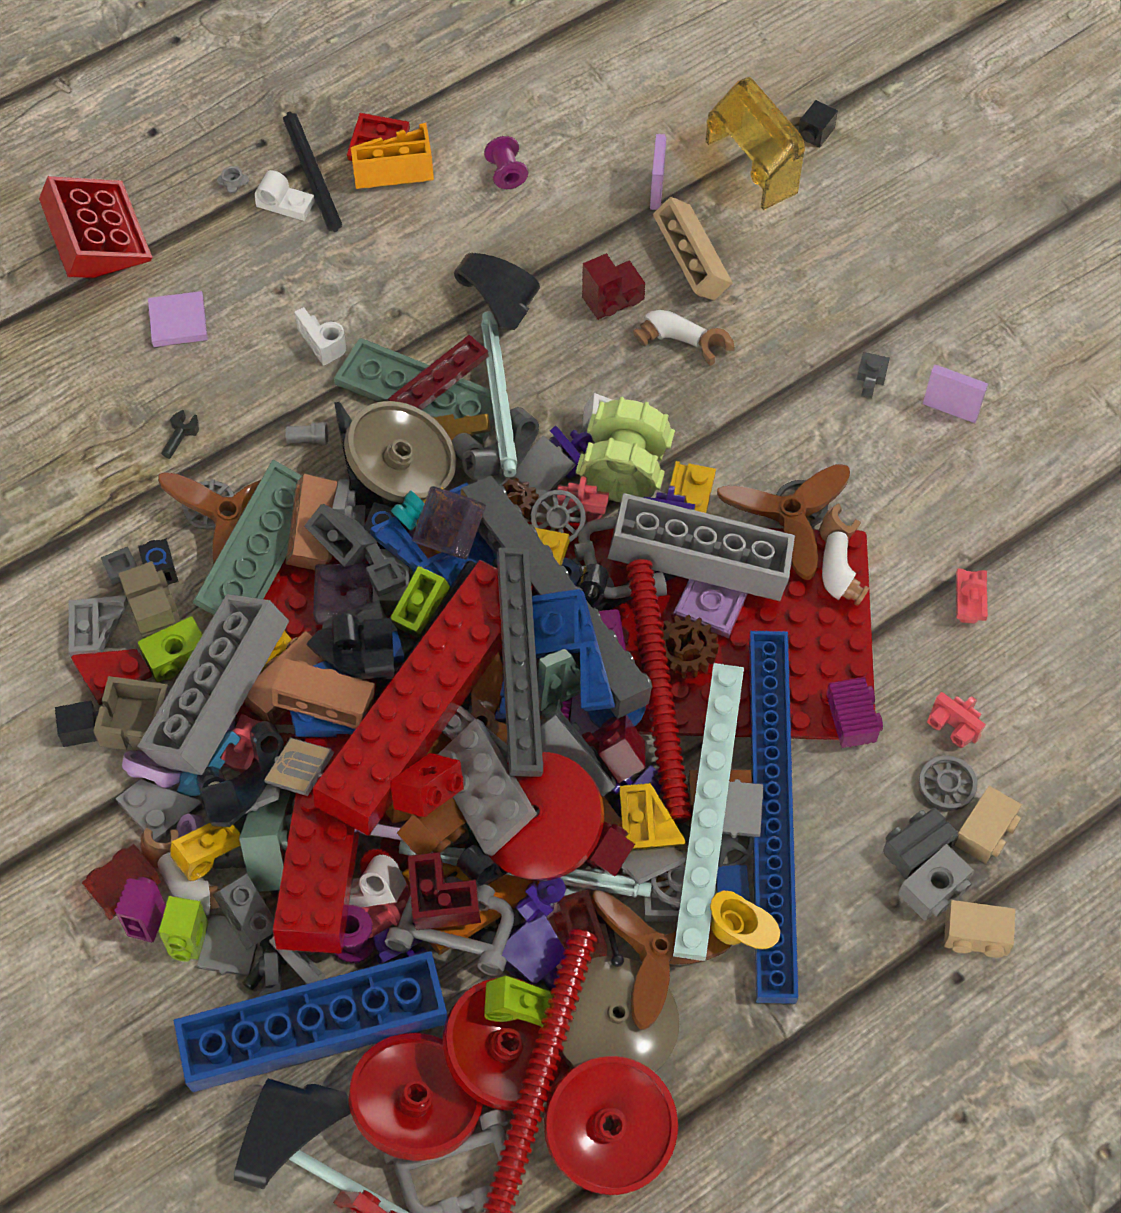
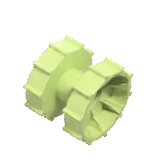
[576,397,675,502]

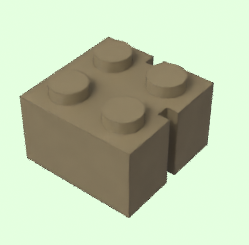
[118,561,181,639]
[93,676,170,752]

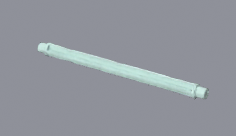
[481,311,517,477]
[399,840,652,897]

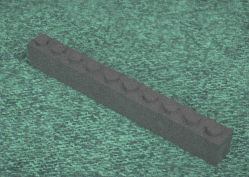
[460,476,652,719]

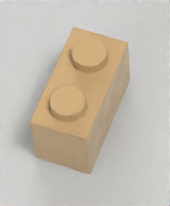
[955,785,1022,864]
[944,900,1015,958]

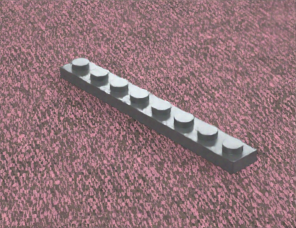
[497,548,543,777]

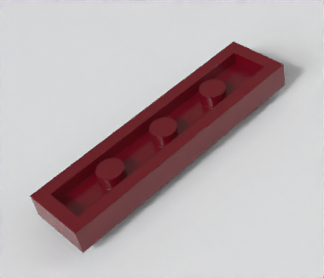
[388,335,489,410]

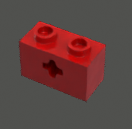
[390,753,464,817]

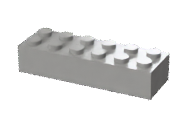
[608,493,795,601]
[137,594,289,775]

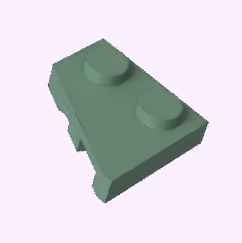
[537,649,581,711]

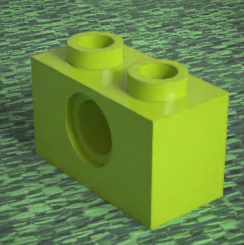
[390,566,450,638]
[138,616,202,683]
[159,896,209,962]

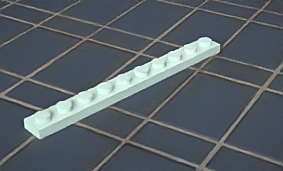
[673,663,744,961]

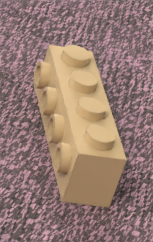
[653,197,733,301]

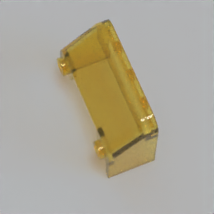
[706,77,805,210]

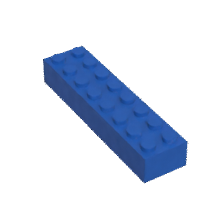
[173,951,448,1092]

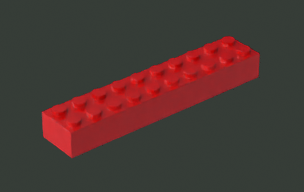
[313,560,532,836]
[273,662,381,954]

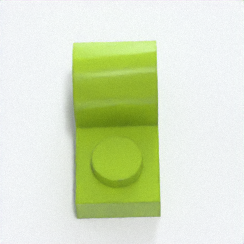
[484,975,553,1027]

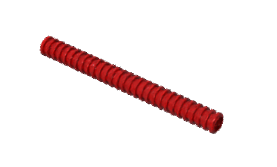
[626,559,692,824]
[483,929,598,1213]

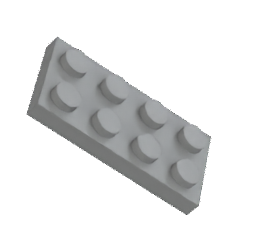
[438,719,537,856]

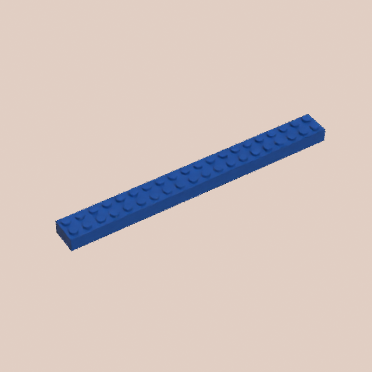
[749,631,798,1004]

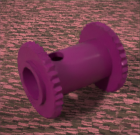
[484,136,529,190]
[335,905,375,964]

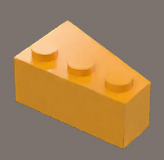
[351,122,434,189]

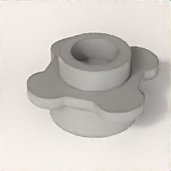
[217,166,249,193]

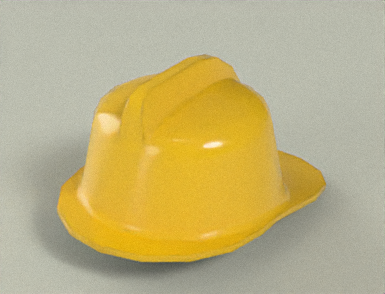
[710,890,780,949]

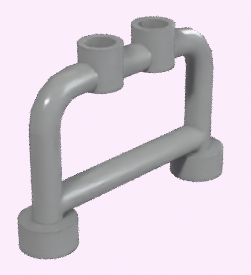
[574,516,667,599]
[385,876,514,976]
[383,1109,508,1213]

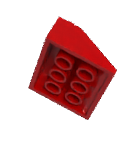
[39,176,152,278]

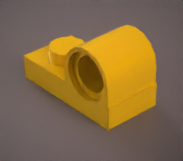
[170,823,241,881]

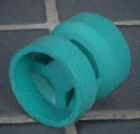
[390,490,432,531]

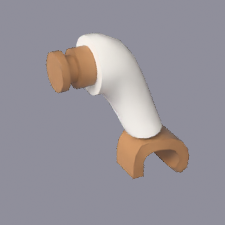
[633,310,735,366]
[819,504,869,606]
[140,828,227,916]

